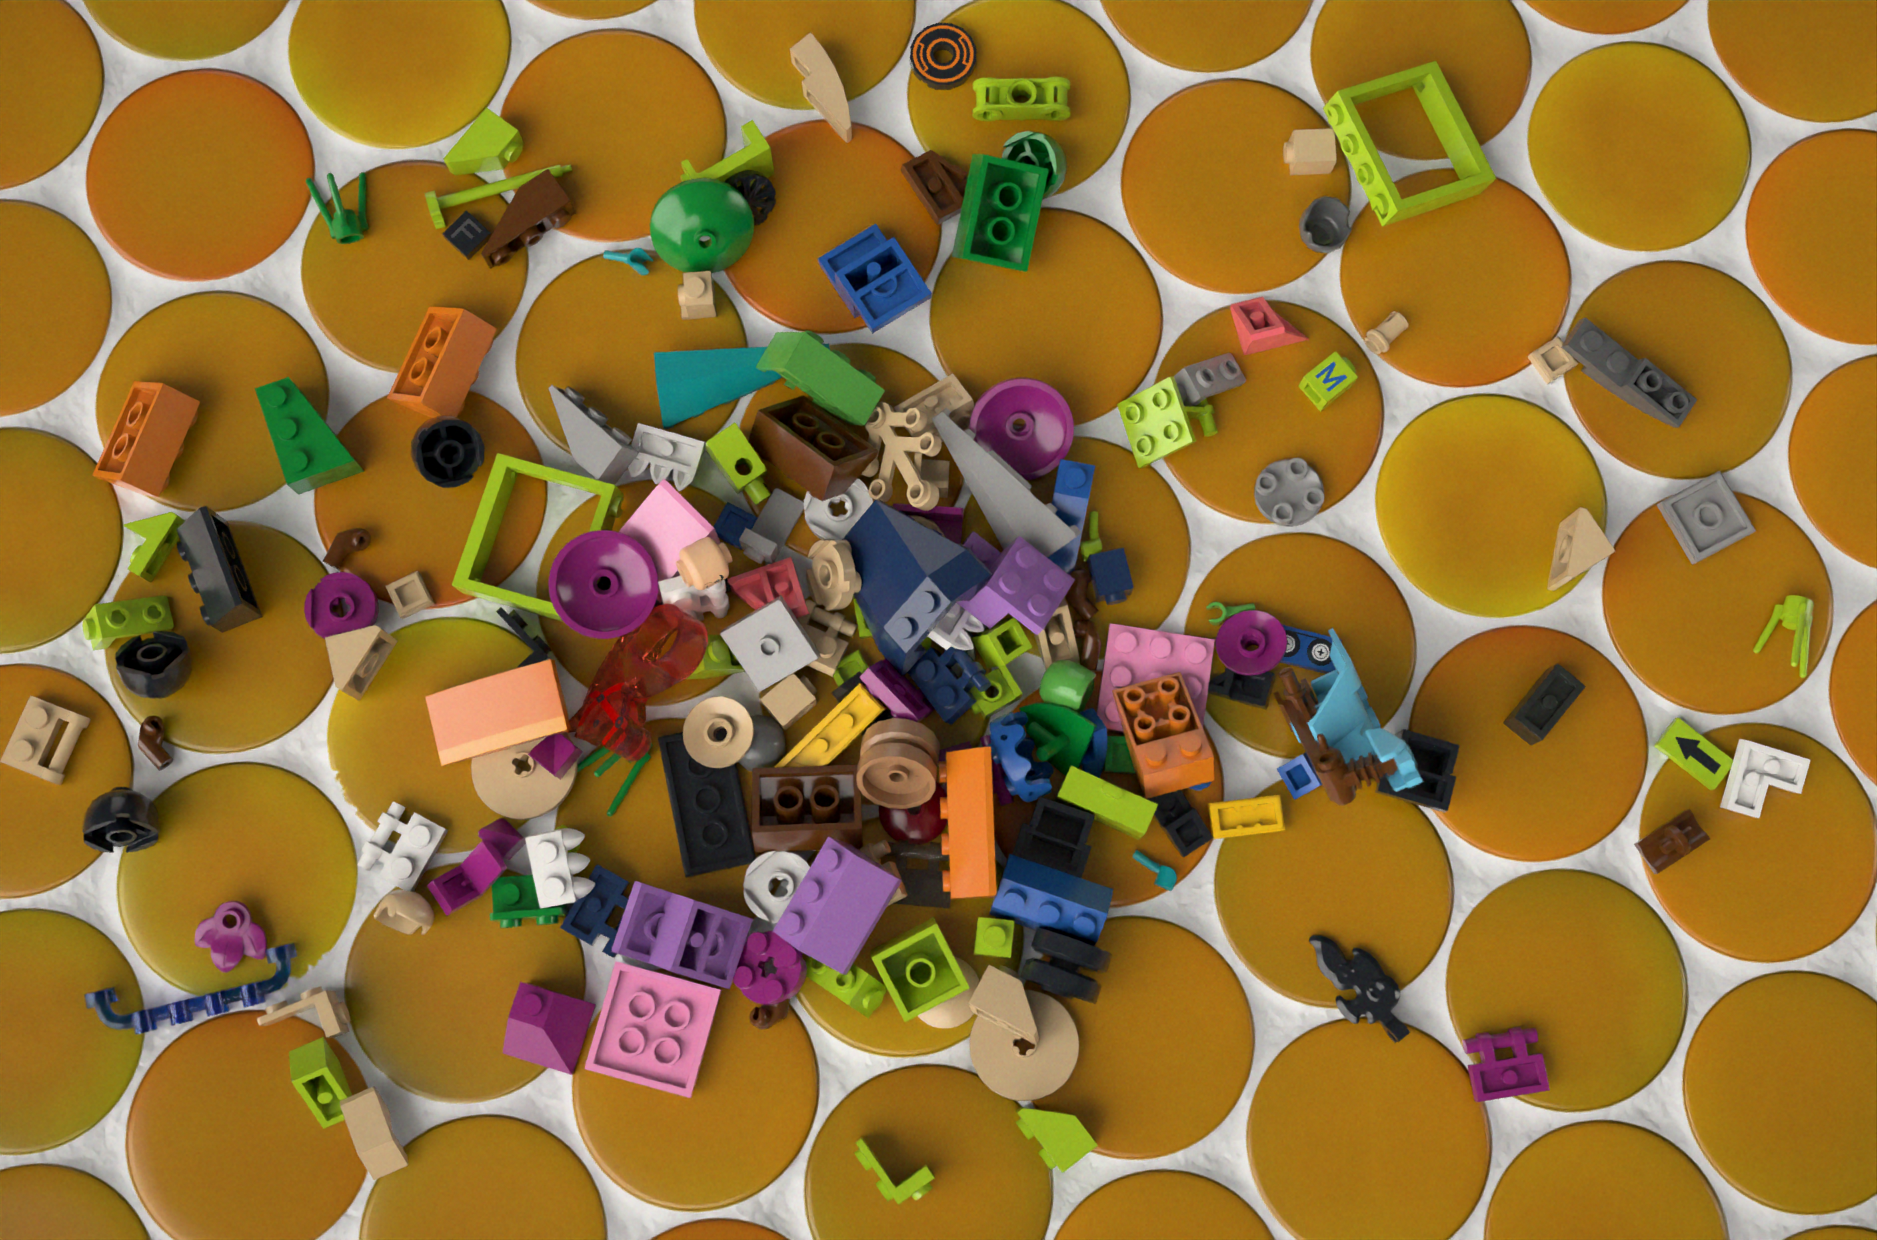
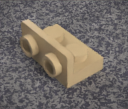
[893,374,975,453]

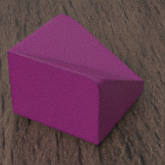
[528,733,583,780]
[477,818,526,860]

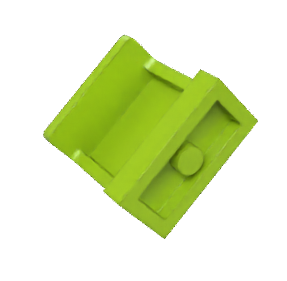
[680,120,775,187]

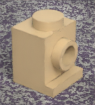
[678,271,717,320]

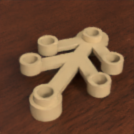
[862,401,942,511]

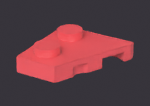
[727,557,809,618]

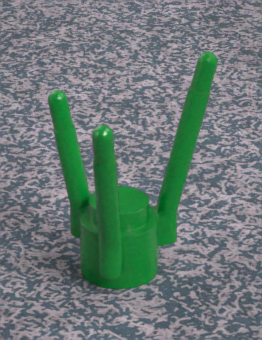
[306,172,369,244]
[577,729,653,817]

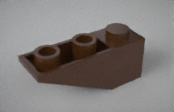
[481,169,576,269]

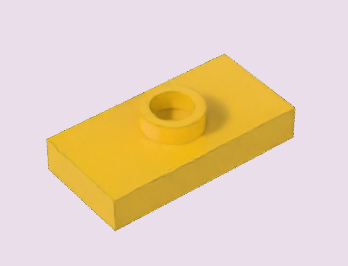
[1208,795,1285,840]

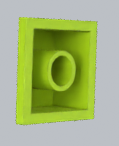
[870,917,970,1022]

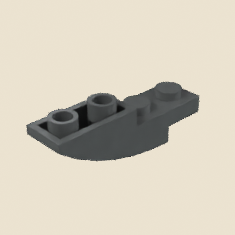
[1561,318,1697,428]

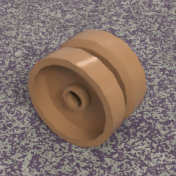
[856,718,940,809]

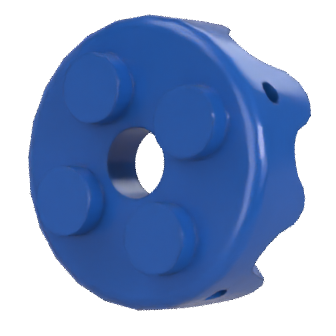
[988,711,1054,803]

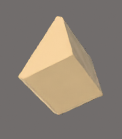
[1547,507,1615,591]
[325,625,397,701]

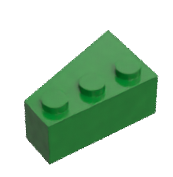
[255,377,364,495]

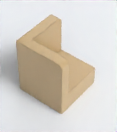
[914,453,950,498]

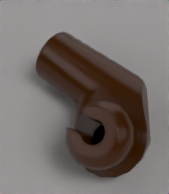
[322,528,371,569]
[138,715,173,771]
[749,999,790,1029]

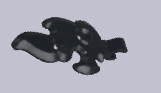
[1309,935,1410,1043]

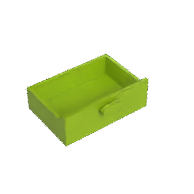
[1054,766,1158,840]

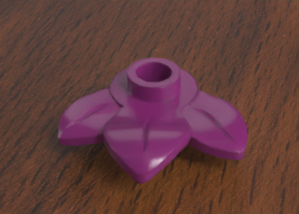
[195,901,267,973]

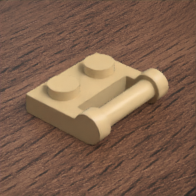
[0,695,91,785]

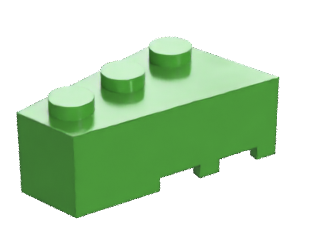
[756,330,885,426]

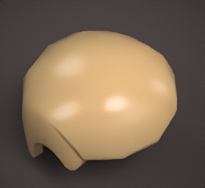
[374,890,435,935]

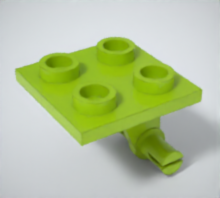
[1117,376,1218,468]

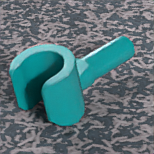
[603,248,653,275]
[1132,850,1177,891]

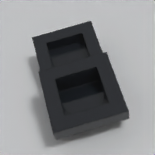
[1140,790,1213,857]

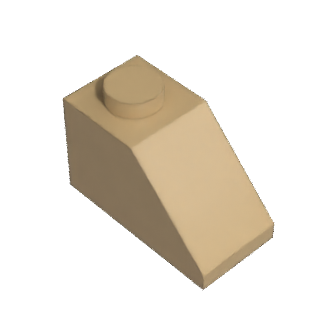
[1033,598,1080,670]
[968,965,1039,1044]

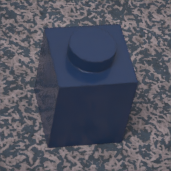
[1087,547,1134,605]

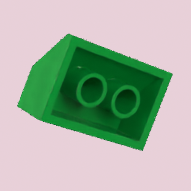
[952,154,1049,272]

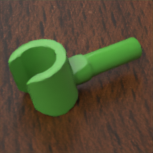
[1206,602,1255,625]

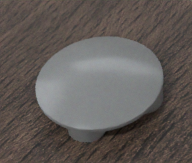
[1254,458,1324,527]

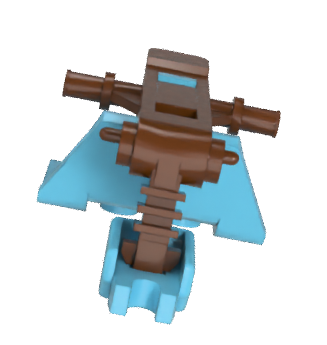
[1273,628,1423,805]

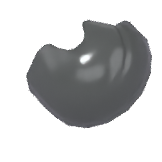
[1299,196,1351,253]
[738,714,786,772]

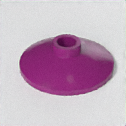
[1216,610,1287,675]

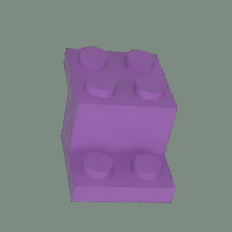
[957,531,1075,635]
[611,881,753,989]

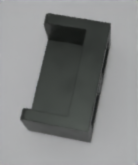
[1503,663,1586,745]

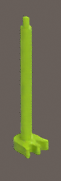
[425,164,572,229]

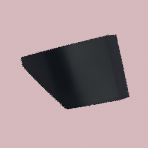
[1208,668,1276,710]

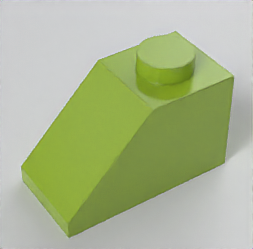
[443,107,524,176]
[289,1037,352,1129]

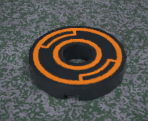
[910,23,976,90]

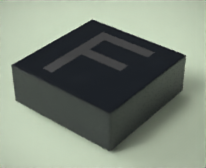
[442,210,491,260]

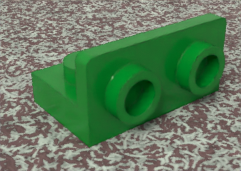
[490,875,568,928]

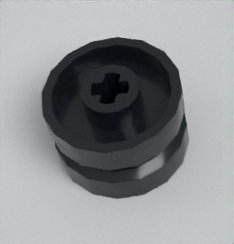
[1020,928,1112,1004]

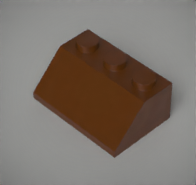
[748,395,879,501]
[752,765,863,852]

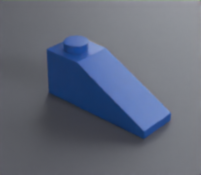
[1047,459,1095,574]

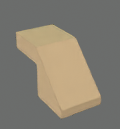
[340,1086,408,1180]

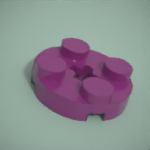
[304,572,379,639]
[733,931,807,1005]

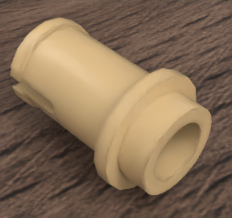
[1364,311,1408,354]

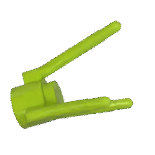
[1753,595,1814,678]

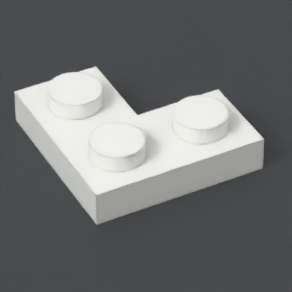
[1720,739,1811,818]

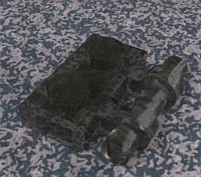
[885,839,951,909]

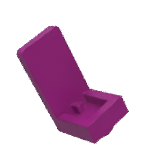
[427,839,507,916]

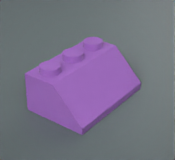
[773,836,902,975]

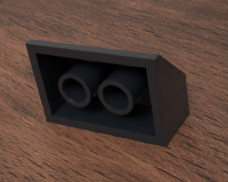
[176,506,263,633]

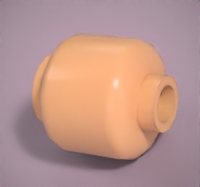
[675,537,733,590]

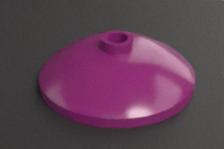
[969,377,1074,480]
[549,530,658,639]

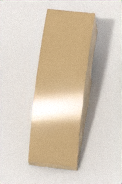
[790,32,852,143]

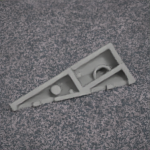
[932,408,1081,557]

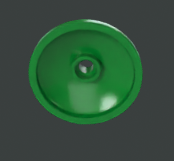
[650,178,754,273]

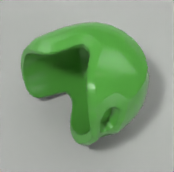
[1039,659,1096,714]

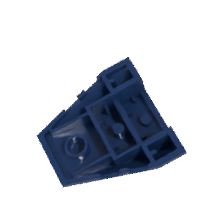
[842,499,993,676]

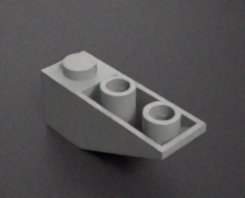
[549,385,639,485]

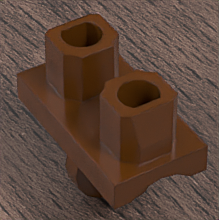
[1634,809,1710,875]

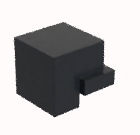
[1375,729,1460,812]
[1012,797,1095,878]

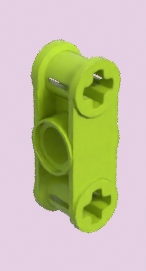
[972,77,1071,121]

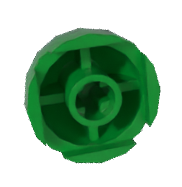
[1002,131,1067,199]

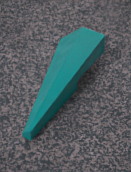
[654,343,830,429]

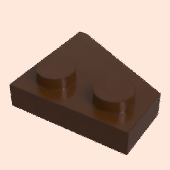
[901,150,968,225]

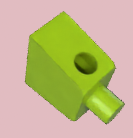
[705,422,773,505]

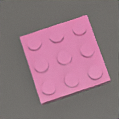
[1096,623,1215,734]
[584,961,722,1098]

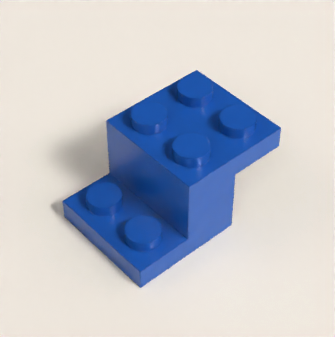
[818,224,932,334]

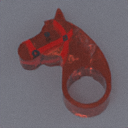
[566,604,708,762]

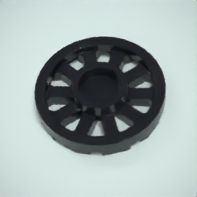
[724,170,776,226]

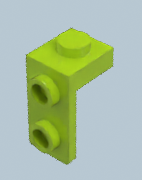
[82,596,174,650]
[806,956,888,1019]
[854,1137,935,1205]

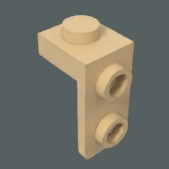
[257,987,350,1038]

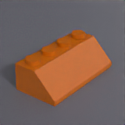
[939,747,997,900]

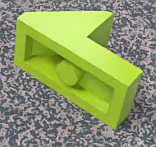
[124,512,185,583]

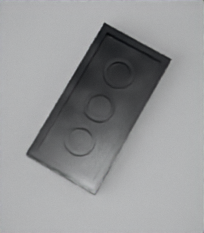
[658,728,756,878]

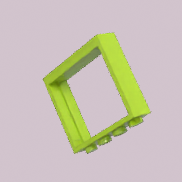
[1323,61,1496,227]
[452,453,624,622]

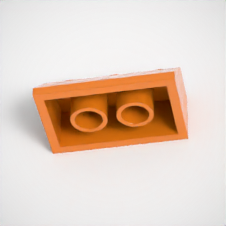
[387,306,497,418]
[92,381,200,497]

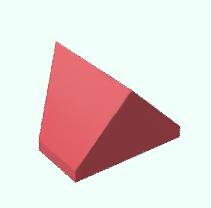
[1230,297,1309,355]

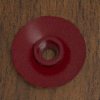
[878,782,948,846]

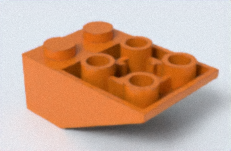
[1112,672,1214,799]

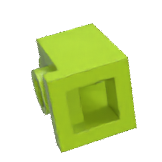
[969,665,1023,720]

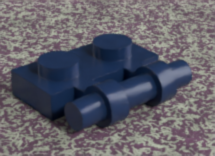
[907,647,991,725]
[560,864,630,958]

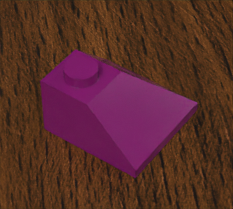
[503,982,596,1075]

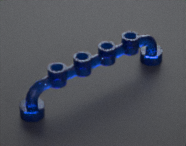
[84,943,298,1035]

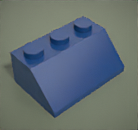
[989,854,1113,946]

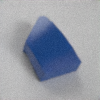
[1080,708,1107,778]

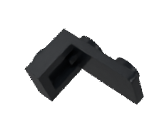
[496,607,552,669]

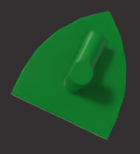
[1019,702,1097,775]

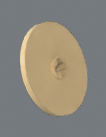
[471,732,578,820]
[970,990,1079,1101]

